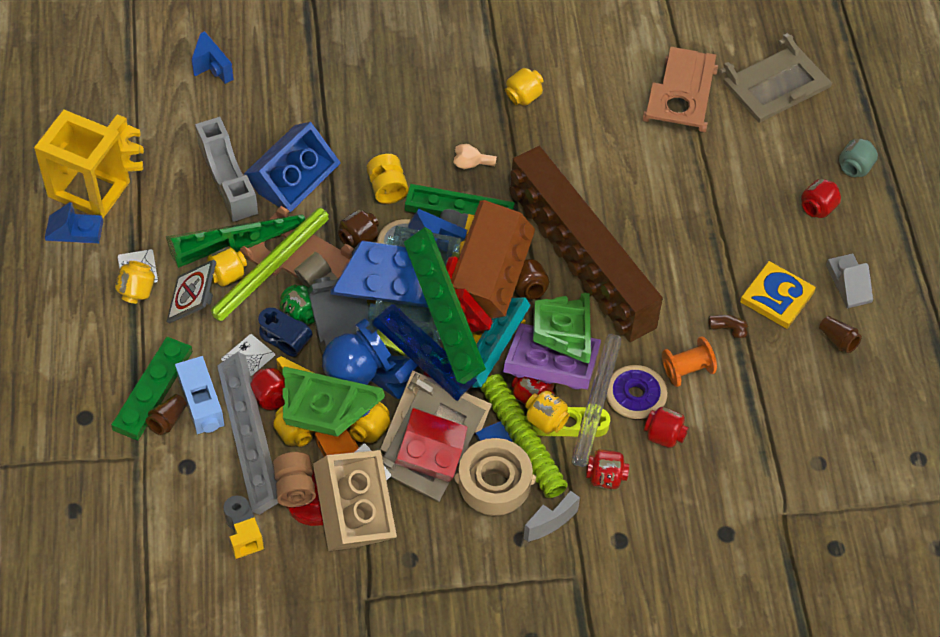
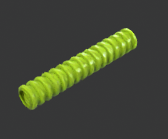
[480,374,568,498]

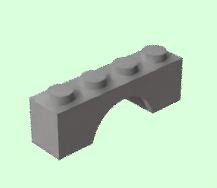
[195,117,258,222]

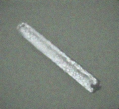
[572,333,621,467]

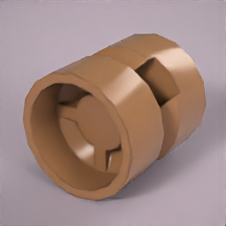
[273,452,316,507]

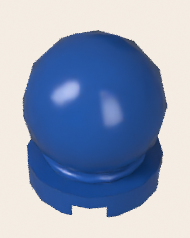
[322,318,396,385]

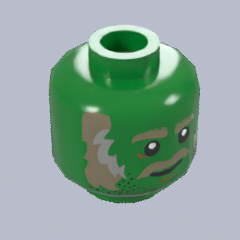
[280,284,314,325]

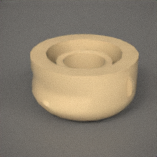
[454,438,536,516]

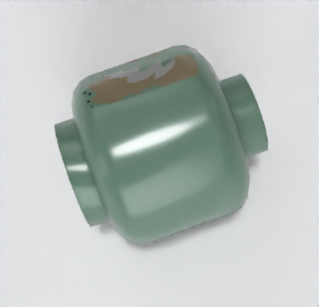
[839,139,878,177]

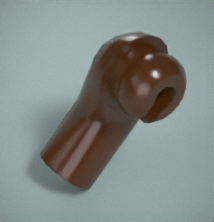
[708,315,748,338]

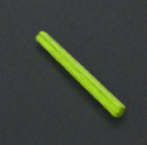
[211,208,329,321]

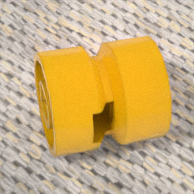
[367,154,409,204]

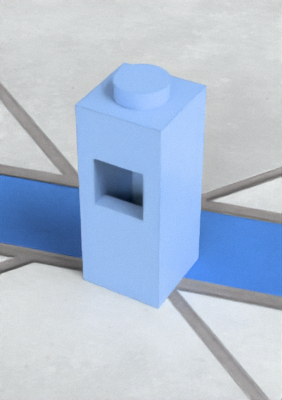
[175,356,225,434]

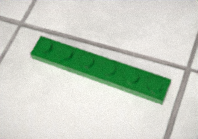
[404,227,486,384]

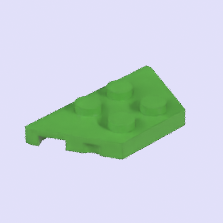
[533,293,591,363]
[283,367,385,437]

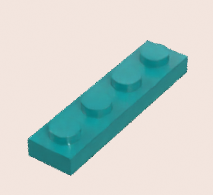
[455,297,531,388]

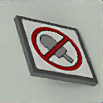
[166,260,216,324]

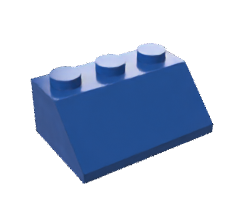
[244,122,341,213]

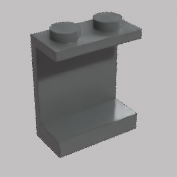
[307,277,378,355]

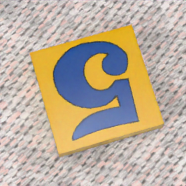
[740,261,816,329]

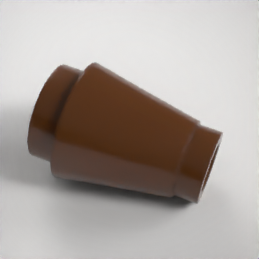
[819,316,862,353]
[146,394,187,435]

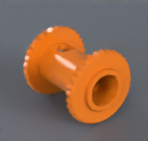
[662,336,717,387]

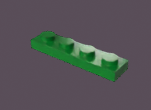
[405,184,515,217]
[111,337,193,441]

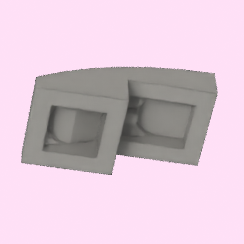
[524,491,580,542]

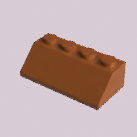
[451,200,536,319]

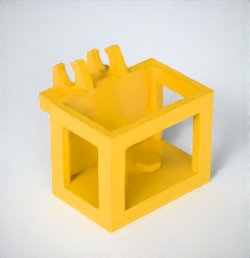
[34,109,144,219]

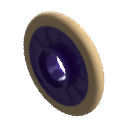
[605,365,667,419]

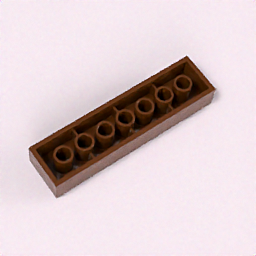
[509,145,663,342]

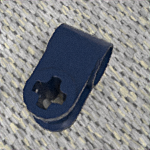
[258,308,313,357]

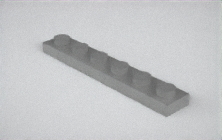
[217,352,278,515]

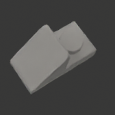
[826,254,873,309]

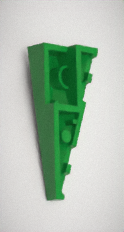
[165,214,305,268]

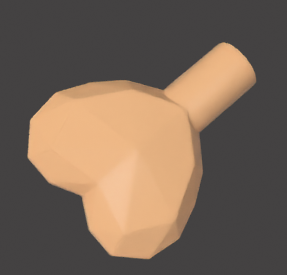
[453,144,497,169]

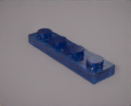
[372,303,477,401]

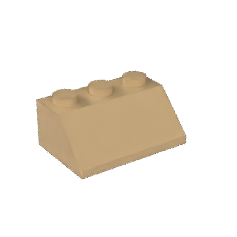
[313,450,397,551]

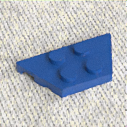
[330,241,429,308]

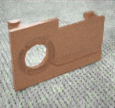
[643,47,718,132]
[240,206,354,279]

